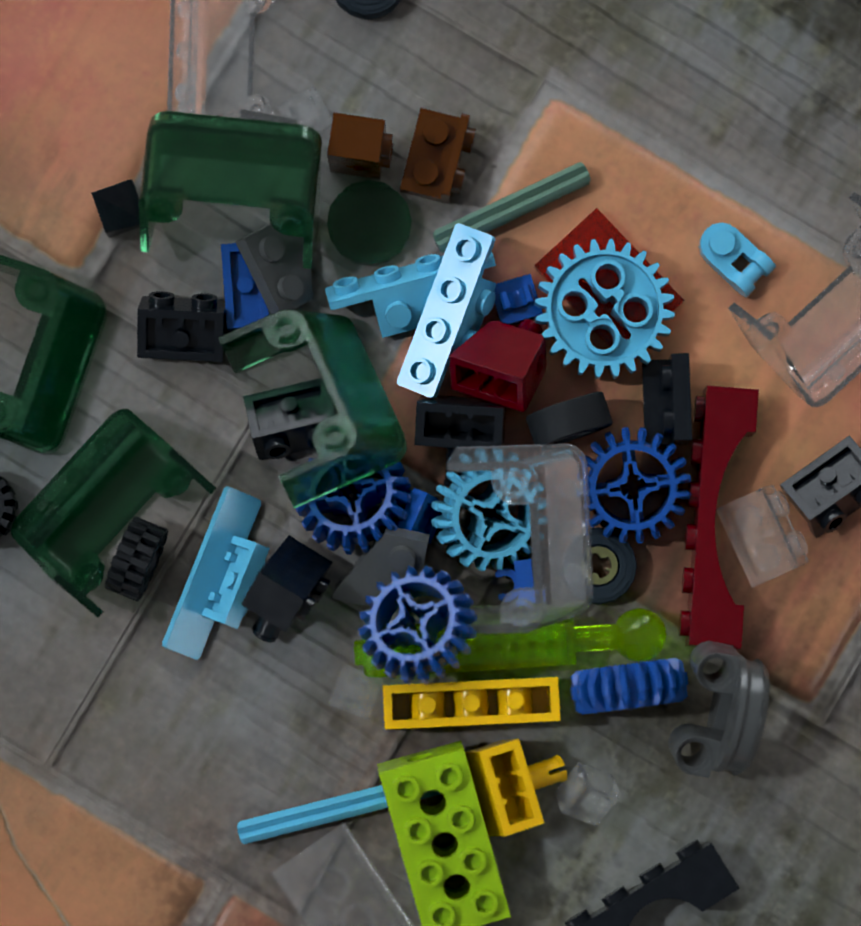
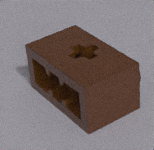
[327,113,394,179]

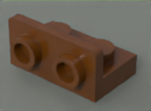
[400,108,476,204]

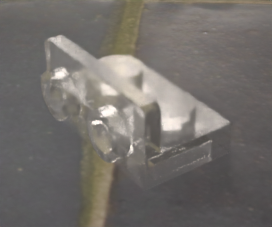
[716,484,808,588]

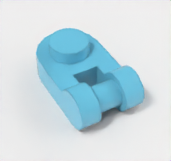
[699,223,776,298]

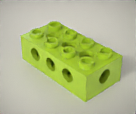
[377,740,511,926]

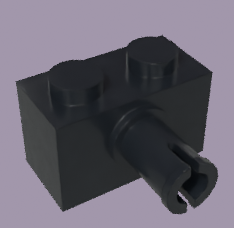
[414,394,506,487]
[241,535,333,643]

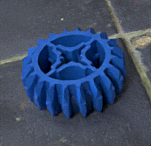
[574,427,691,543]
[295,438,412,555]
[358,565,478,684]
[570,658,689,715]

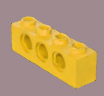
[382,677,561,729]

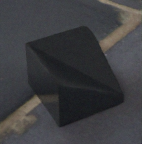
[91,179,149,238]

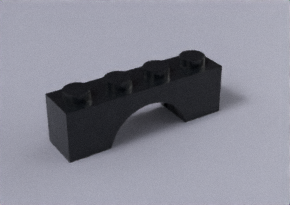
[565,840,740,926]

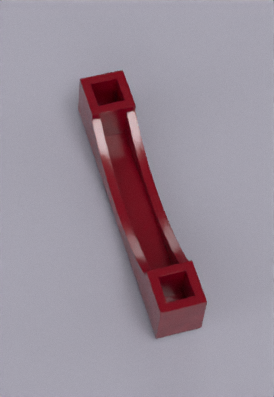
[679,386,759,650]

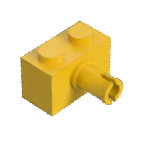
[465,739,568,837]

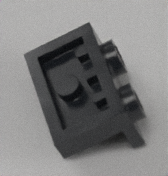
[137,291,226,362]
[642,353,692,446]
[243,376,341,460]
[780,435,861,538]

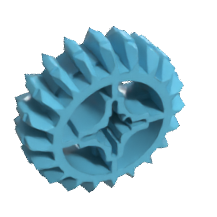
[431,454,547,571]

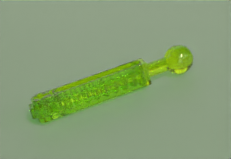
[354,607,667,677]

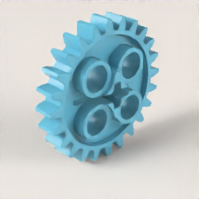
[534,239,675,379]

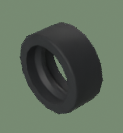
[526,392,613,450]

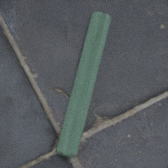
[433,162,591,252]

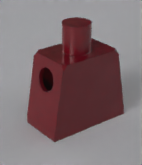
[449,319,547,412]

